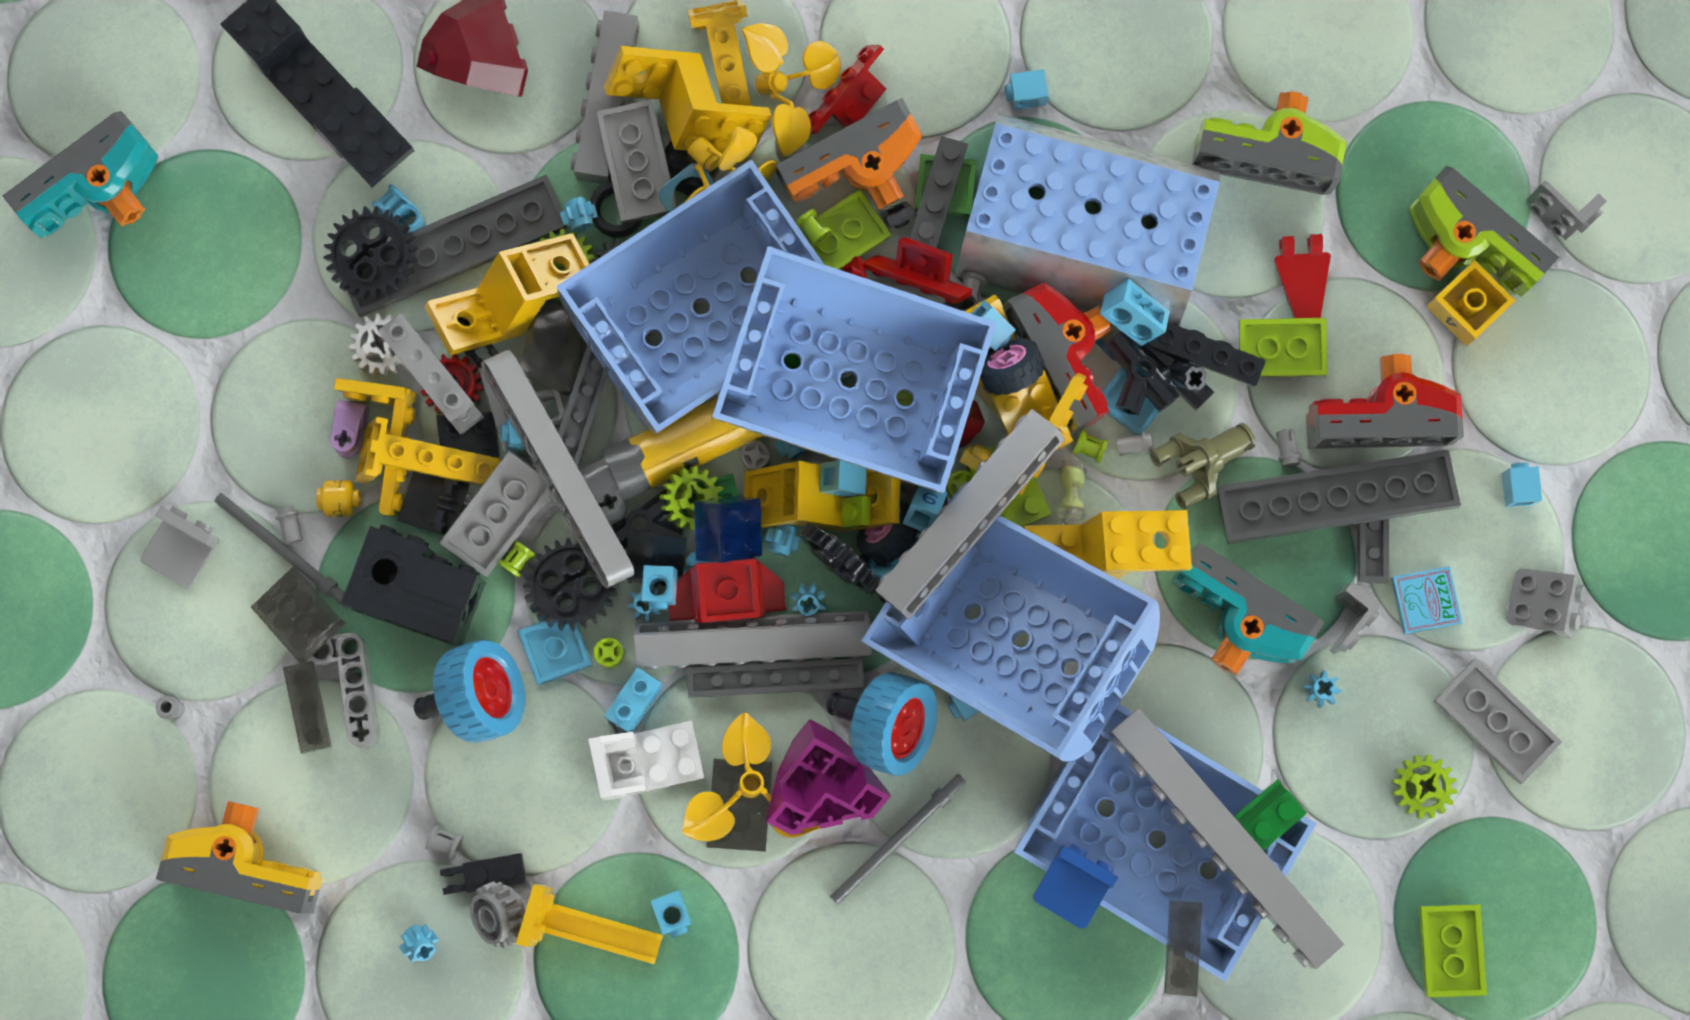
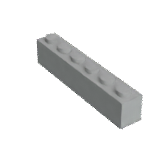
[571,11,640,184]

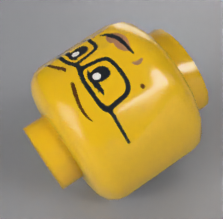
[316,480,361,517]

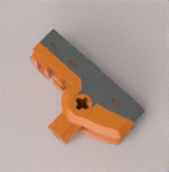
[775,98,923,211]

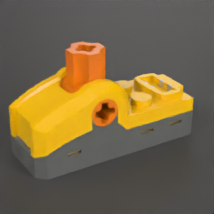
[156,801,323,914]

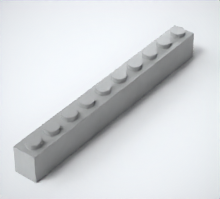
[1108,708,1345,969]

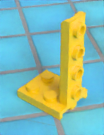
[687,0,751,106]
[959,373,1088,495]
[334,378,417,517]
[355,417,500,486]
[516,884,663,964]

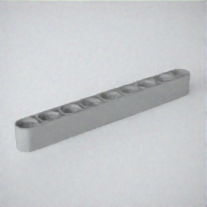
[481,350,634,588]

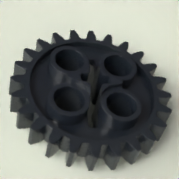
[323,206,418,300]
[800,523,880,595]
[523,538,619,632]

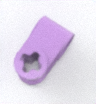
[330,400,369,458]

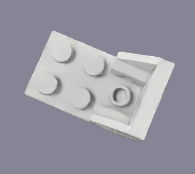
[588,721,705,800]

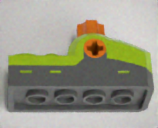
[1192,91,1347,195]
[1408,166,1559,297]

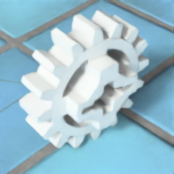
[349,313,405,377]

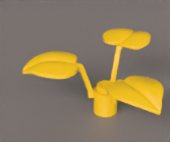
[741,23,841,157]
[685,126,778,202]
[682,712,820,841]

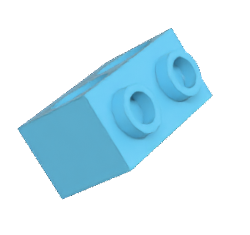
[1100,279,1170,346]
[604,667,664,732]

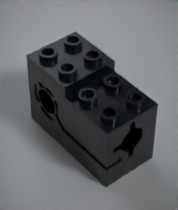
[341,524,486,647]

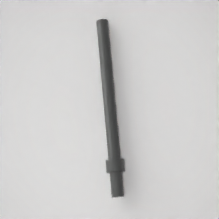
[214,493,348,609]
[830,774,966,905]

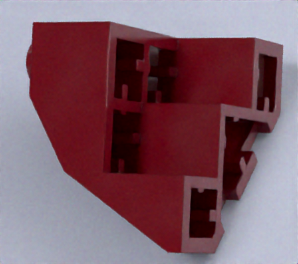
[416,0,528,97]

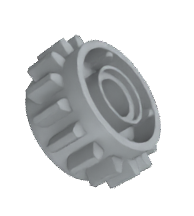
[470,881,525,948]

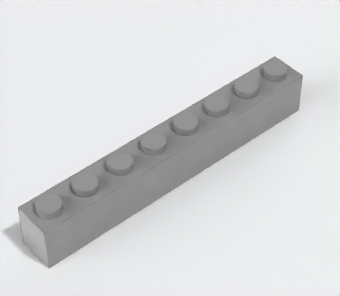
[875,409,1065,620]
[634,611,872,669]

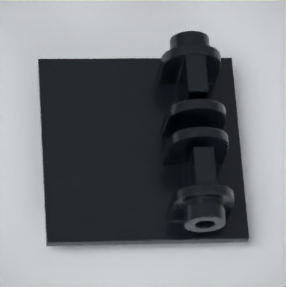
[436,412,499,458]
[397,471,470,535]
[626,529,687,587]

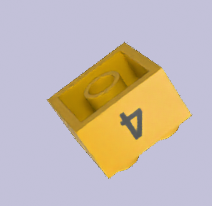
[1426,260,1516,347]

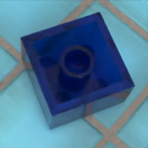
[694,496,762,563]

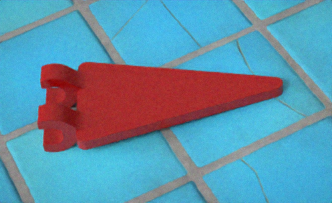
[1274,234,1331,318]

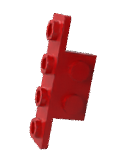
[808,45,886,134]
[863,237,973,303]

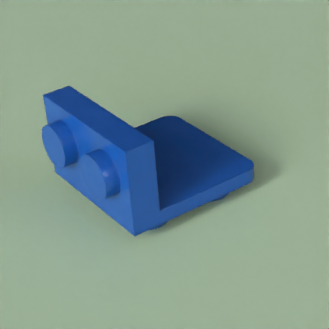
[1033,843,1119,929]

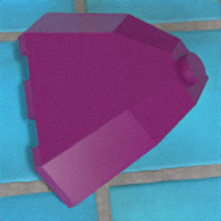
[766,719,891,835]

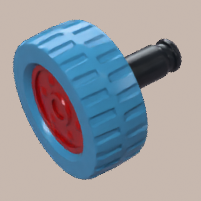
[413,640,525,743]
[826,672,938,776]

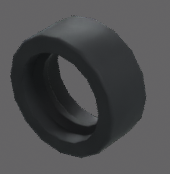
[590,181,643,238]

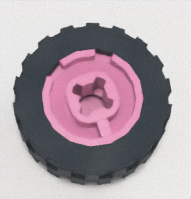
[980,338,1045,395]
[856,501,918,565]

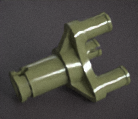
[1149,423,1256,510]

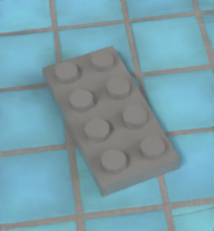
[596,99,677,224]
[439,449,551,577]
[1433,659,1562,784]

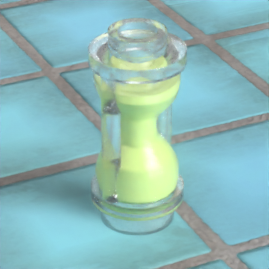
[1056,460,1087,525]

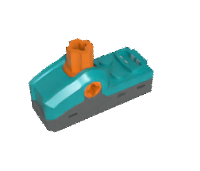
[2,111,159,238]
[1171,542,1324,676]

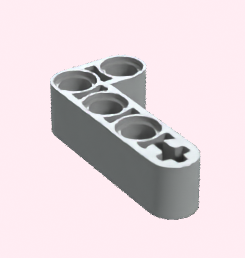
[306,633,379,748]

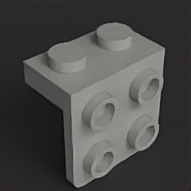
[1527,181,1607,240]
[141,506,220,587]
[1507,568,1586,639]
[1329,581,1381,654]

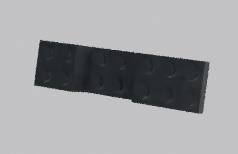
[220,0,415,188]

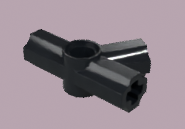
[1104,332,1180,416]
[1138,343,1214,411]
[612,489,685,550]

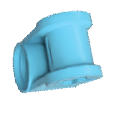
[371,184,426,234]

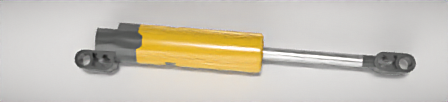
[579,295,978,526]

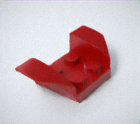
[669,558,786,623]

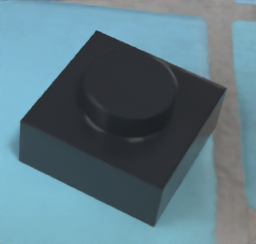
[880,201,916,228]

